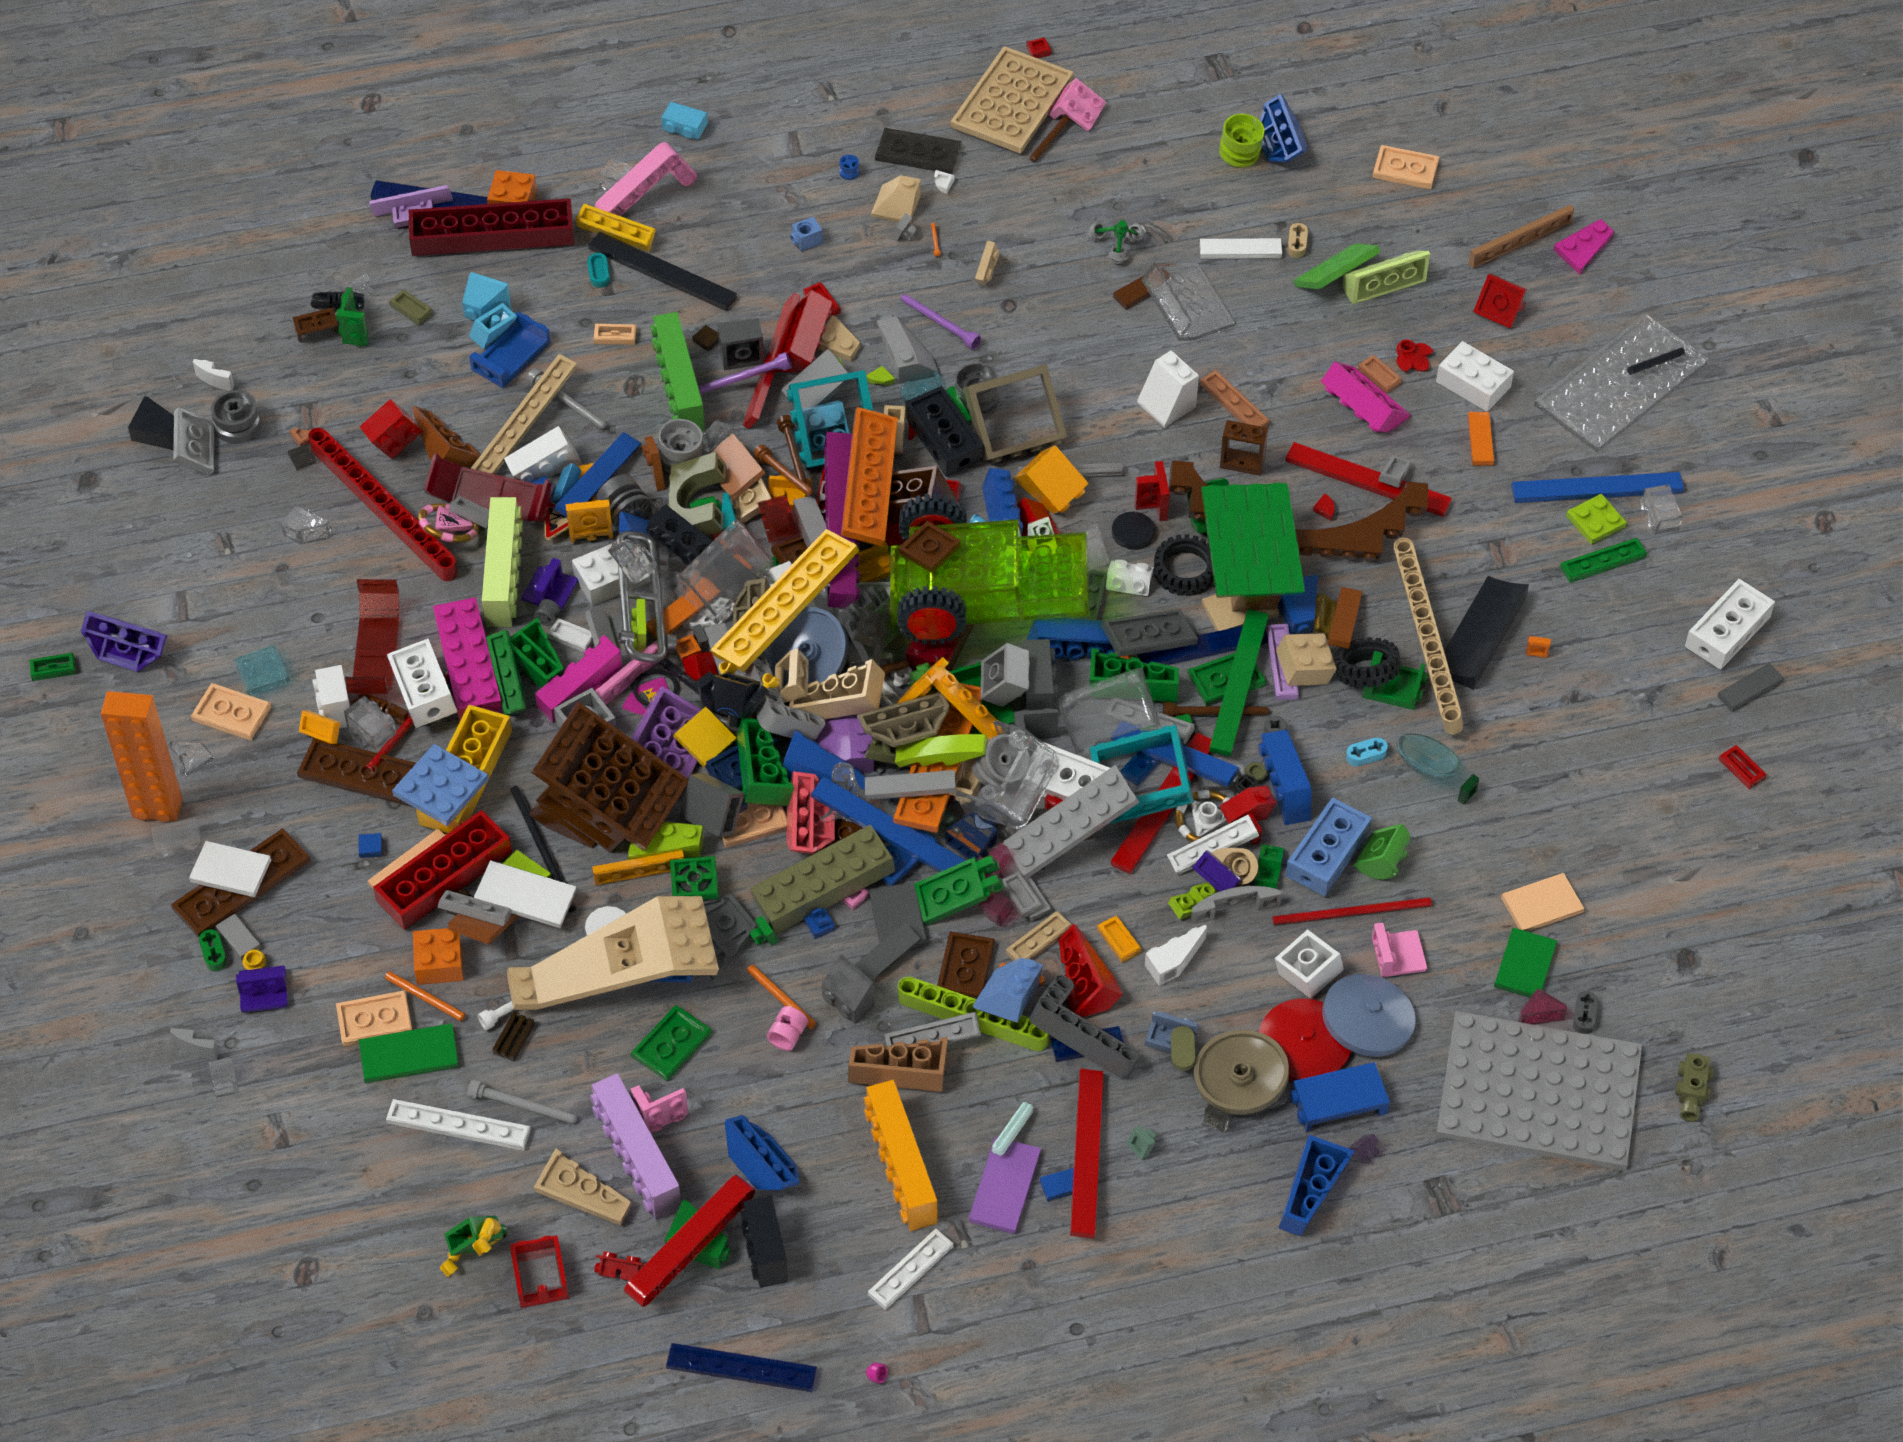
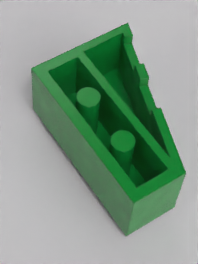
[510,617,564,688]

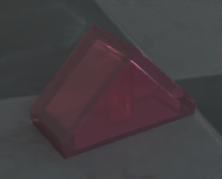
[1518,988,1567,1025]

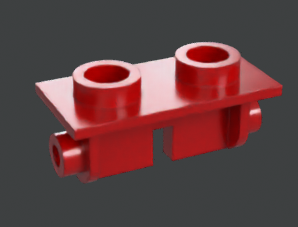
[594,1251,645,1280]

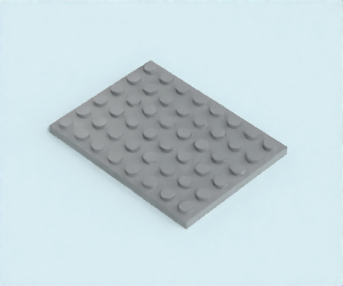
[1436,1011,1642,1171]

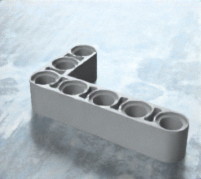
[740,653,826,741]

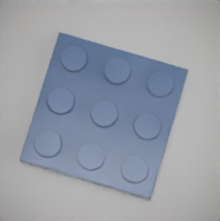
[392,744,489,826]

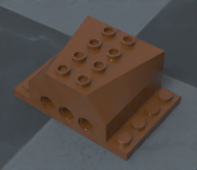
[531,701,689,852]

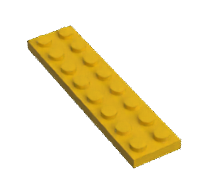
[711,529,859,672]

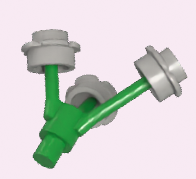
[1087,220,1146,264]

